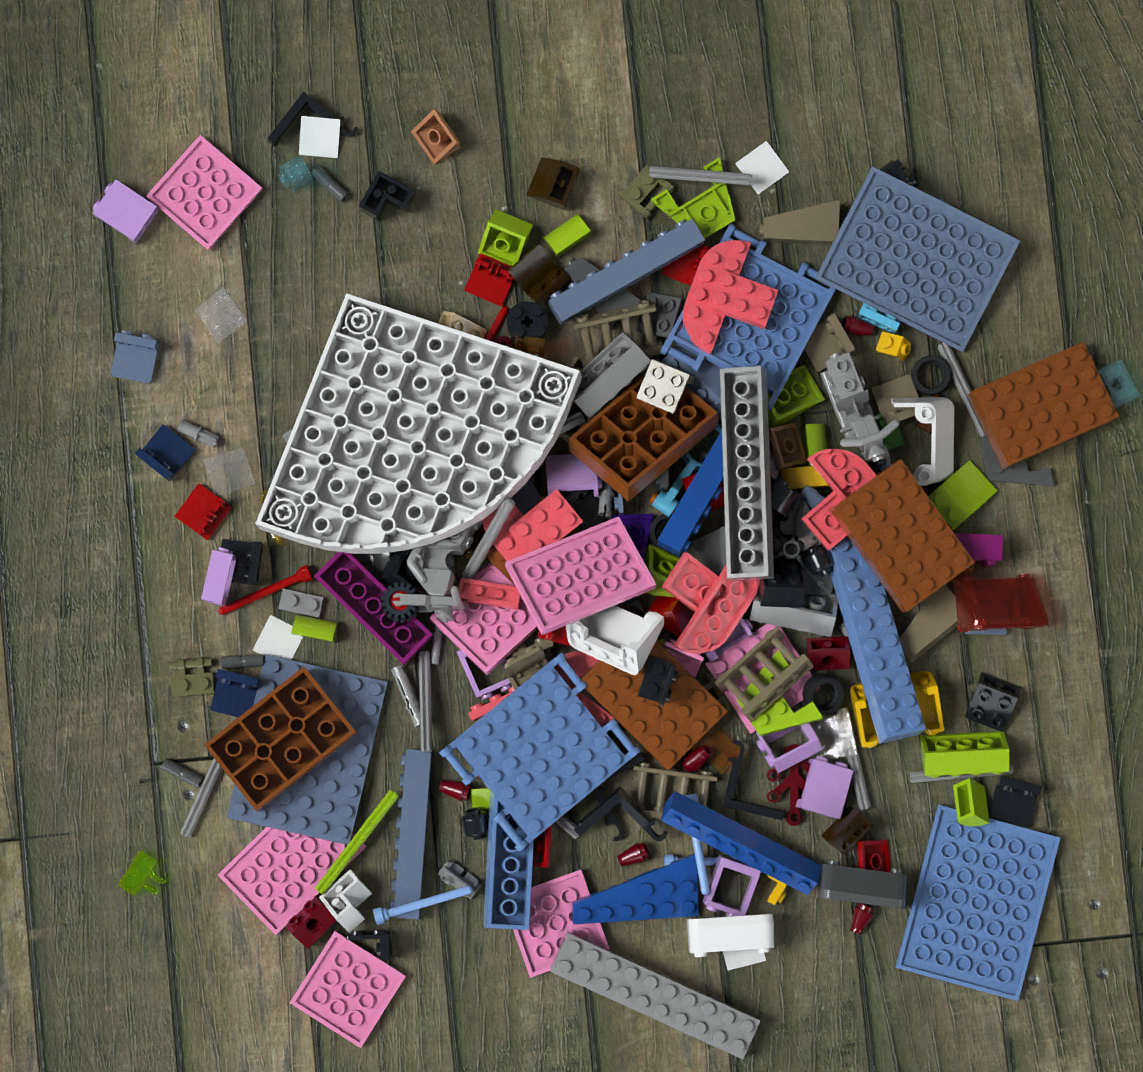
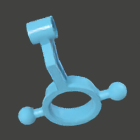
[652,424,722,517]

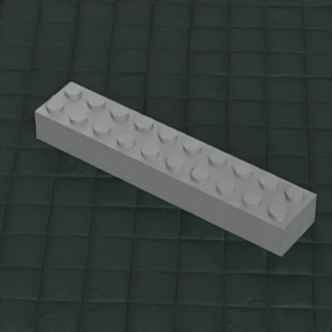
[720,366,774,581]
[550,931,760,1059]

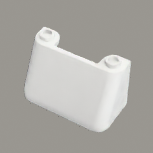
[566,605,664,675]

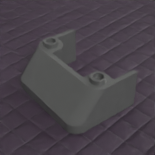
[817,860,907,909]

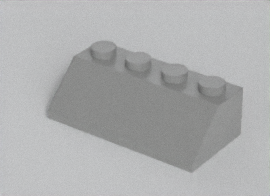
[573,332,651,418]
[749,582,838,637]

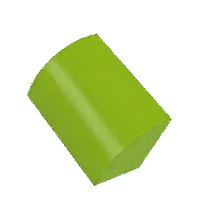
[543,214,591,257]
[804,424,828,466]
[291,615,338,643]
[953,778,989,826]

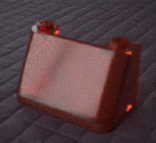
[954,574,1049,633]

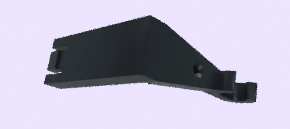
[267,92,358,146]
[723,740,784,820]
[592,752,644,841]
[574,786,668,841]

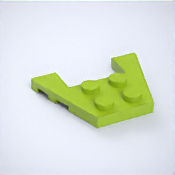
[651,158,735,239]
[737,650,824,736]

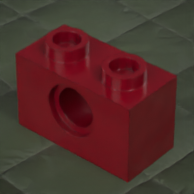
[806,636,850,671]
[286,896,336,949]

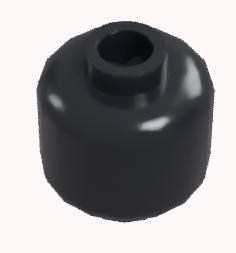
[804,545,834,577]
[461,807,489,840]

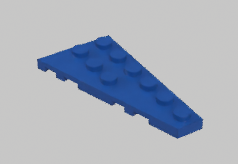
[572,853,698,925]

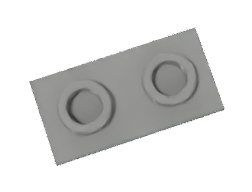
[438,860,481,899]

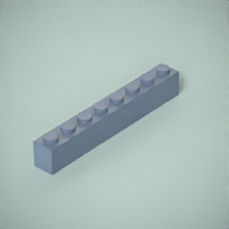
[548,219,705,325]
[390,749,432,919]

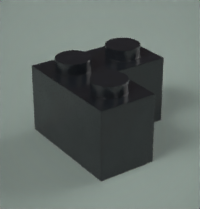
[358,171,416,220]
[757,561,806,608]

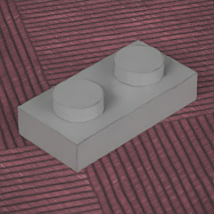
[278,589,324,618]

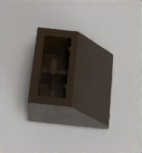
[526,157,580,211]

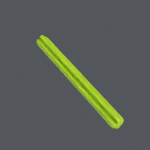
[315,790,399,894]

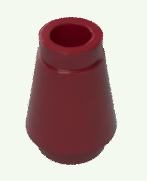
[842,315,874,336]
[682,745,712,773]
[439,780,472,802]
[617,842,650,867]
[850,903,875,935]

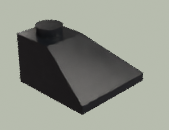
[379,549,426,595]

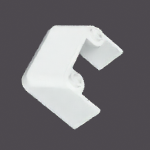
[891,397,954,486]
[687,913,774,957]

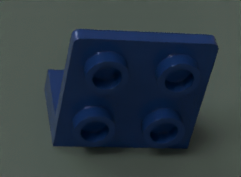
[134,425,195,482]
[210,669,260,718]

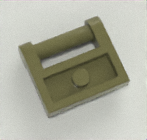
[620,165,675,220]

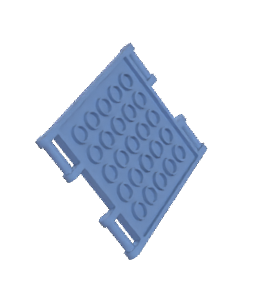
[660,223,836,411]
[439,652,641,851]

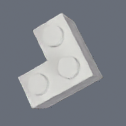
[319,869,372,933]

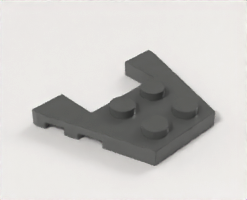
[979,435,1054,487]

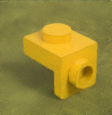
[875,332,911,362]
[767,875,787,905]

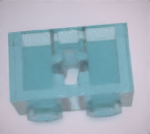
[278,155,313,192]
[1098,359,1140,409]

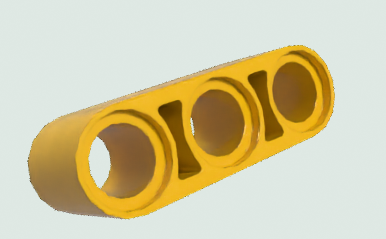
[781,466,830,490]

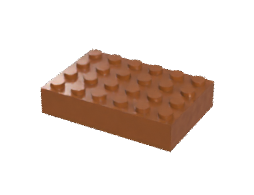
[968,342,1119,470]
[569,374,718,502]
[829,459,975,612]
[581,640,728,770]
[204,666,357,812]

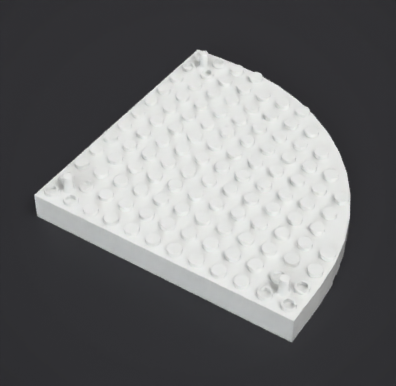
[255,293,582,554]

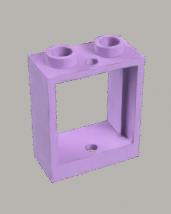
[201,547,237,606]
[457,650,512,700]
[756,709,823,773]
[703,854,761,917]

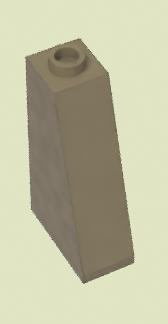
[759,201,840,245]
[900,585,970,663]

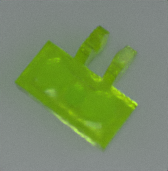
[117,850,166,897]

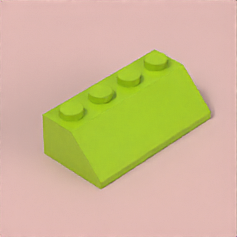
[920,731,1009,778]

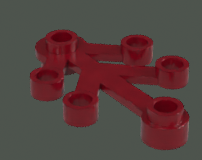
[767,744,810,826]

